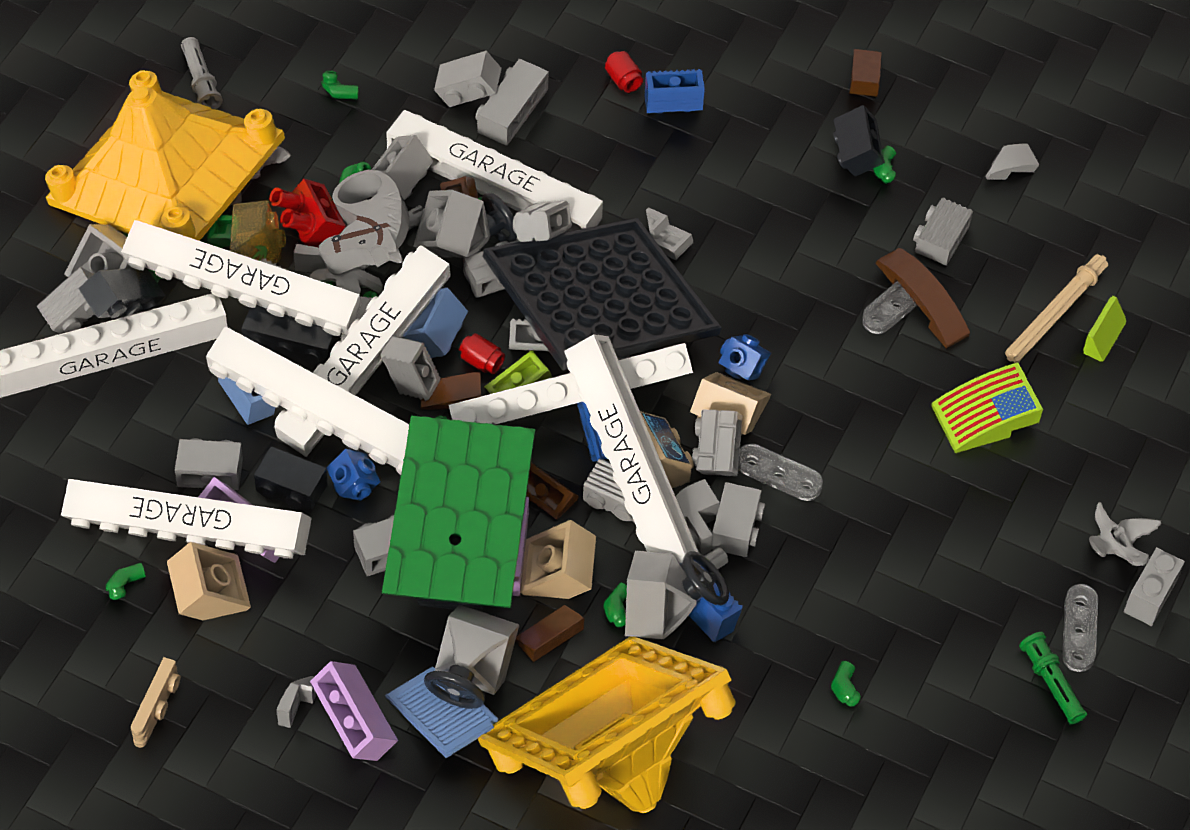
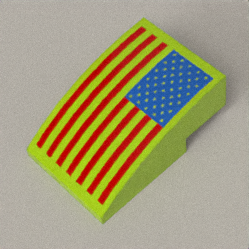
[931,362,1043,453]

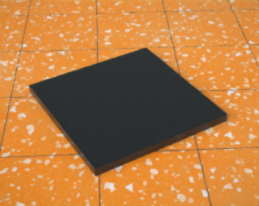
[482,218,721,370]

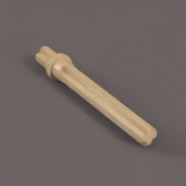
[1005,254,1108,363]

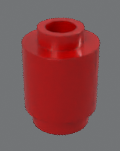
[605,51,643,93]
[459,333,505,374]

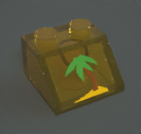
[230,200,286,264]

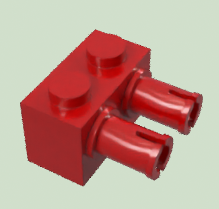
[269,179,346,248]

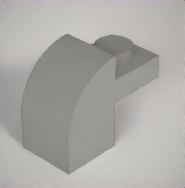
[676,479,720,555]

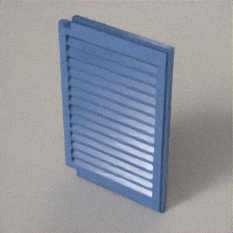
[385,666,498,758]

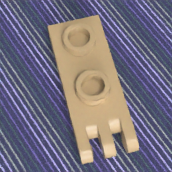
[131,657,181,748]

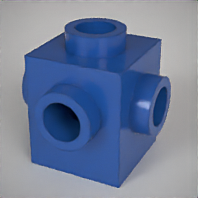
[718,334,771,380]
[326,449,381,501]

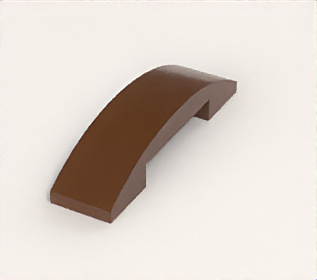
[876,248,970,348]

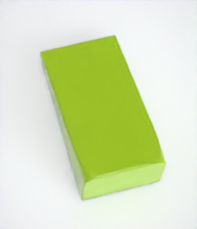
[484,350,553,394]

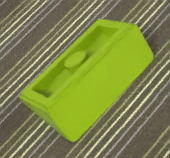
[1083,296,1126,362]

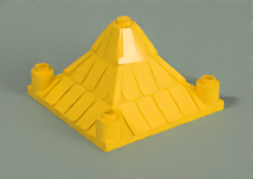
[45,70,285,241]
[478,637,736,813]

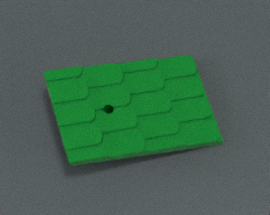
[382,416,535,612]

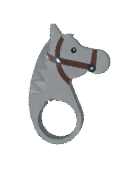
[319,170,409,274]

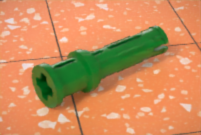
[1019,632,1087,724]

